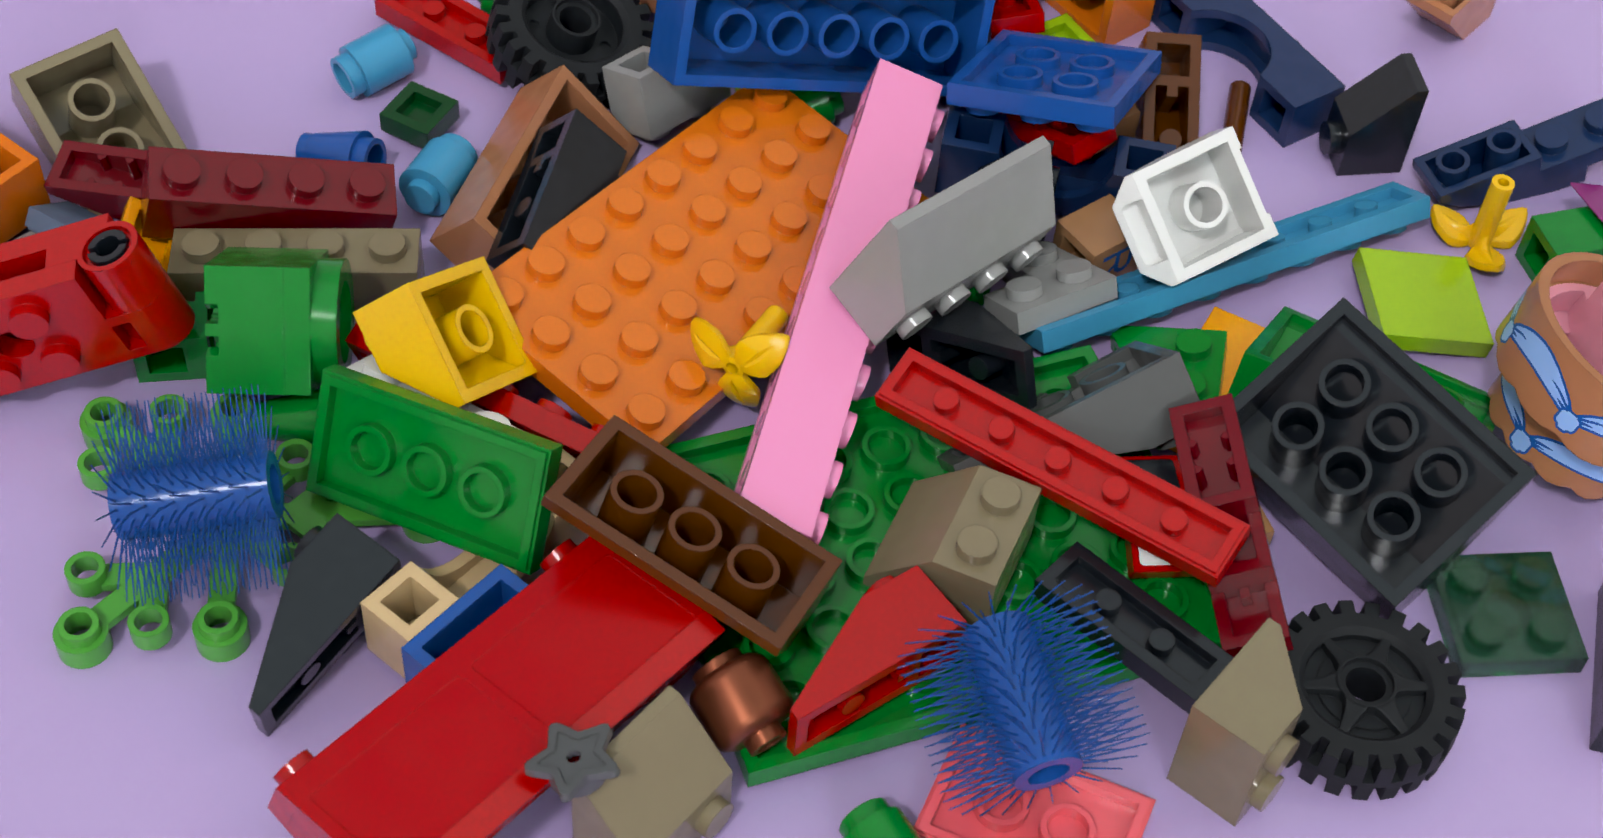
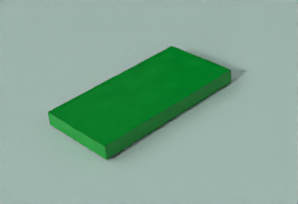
[306,364,563,575]

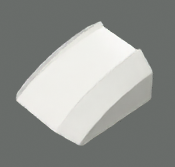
[1112,126,1279,287]

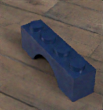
[1151,0,1346,148]
[934,105,1176,216]

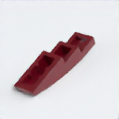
[44,140,148,220]
[1168,393,1294,657]

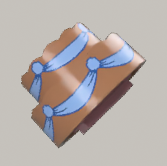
[1488,252,1603,500]

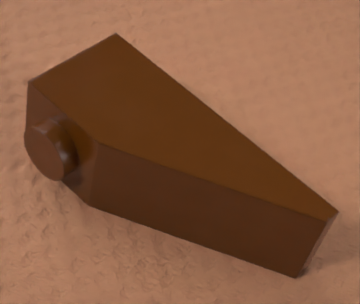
[1135,31,1202,149]

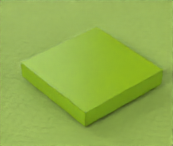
[1352,247,1494,358]

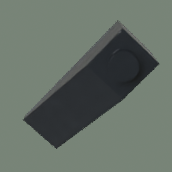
[486,108,627,269]
[886,300,1037,410]
[248,513,401,737]

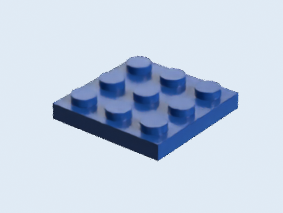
[946,29,1162,133]

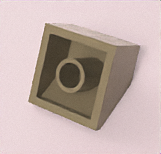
[863,465,1042,625]
[1167,618,1303,827]
[572,685,733,838]

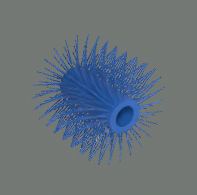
[91,383,295,608]
[897,580,1150,817]

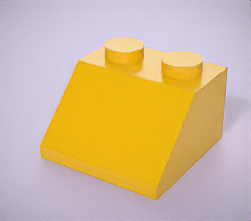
[352,256,537,408]

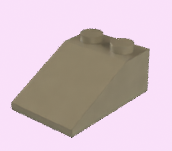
[9,28,187,219]

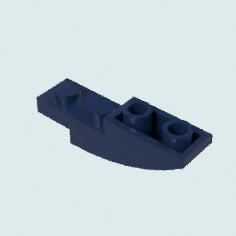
[1412,98,1603,206]

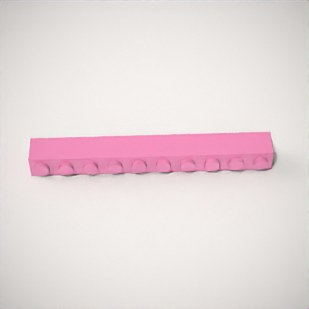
[734,58,945,545]

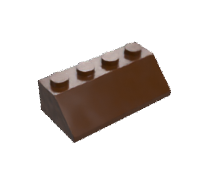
[540,415,843,657]

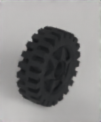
[486,0,654,109]
[1286,600,1466,801]

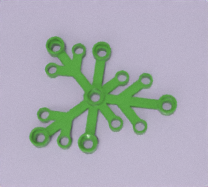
[52,394,438,669]

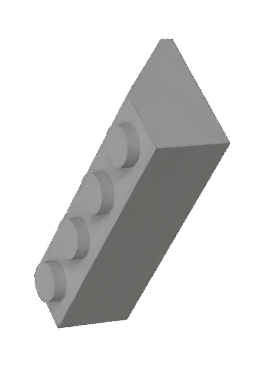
[829,135,1056,346]

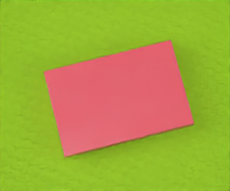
[914,723,1156,838]

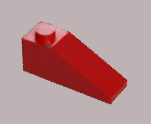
[786,565,967,757]

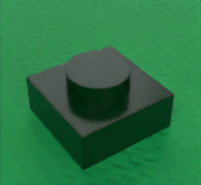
[379,81,460,148]

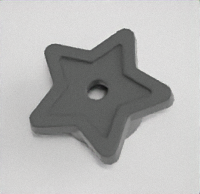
[524,722,621,803]

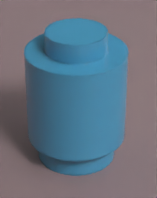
[330,23,417,98]
[399,133,478,216]

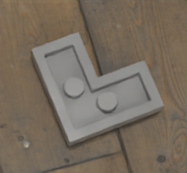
[983,241,1118,335]

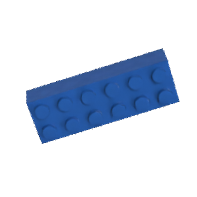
[648,0,995,96]

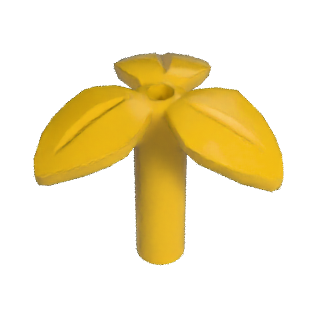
[1430,174,1528,273]
[690,305,790,407]

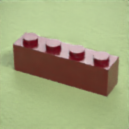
[141,146,397,239]

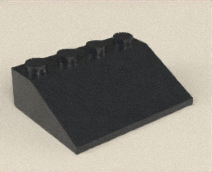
[1233,297,1537,619]

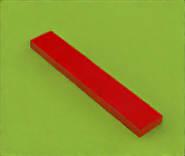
[874,347,1251,588]

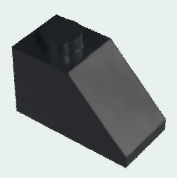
[1319,53,1429,176]

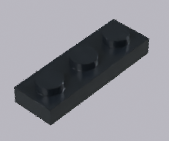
[1032,541,1234,714]

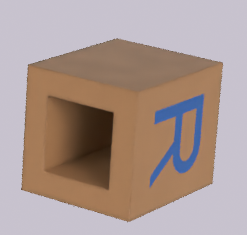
[1053,194,1138,277]

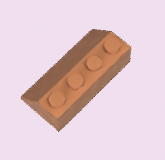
[429,64,639,271]

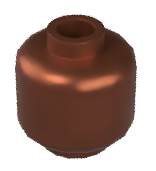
[689,647,793,757]

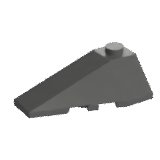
[937,341,1200,473]

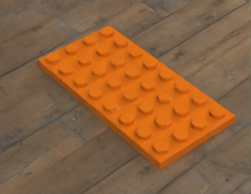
[491,88,928,447]

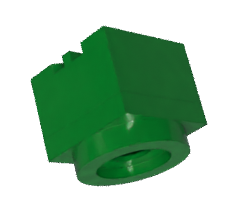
[204,247,354,396]

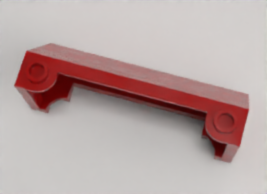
[267,536,725,838]

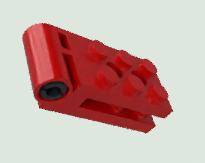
[0,213,195,396]

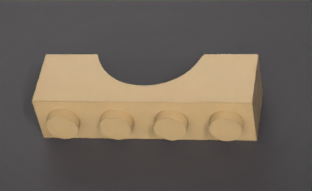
[360,449,589,679]

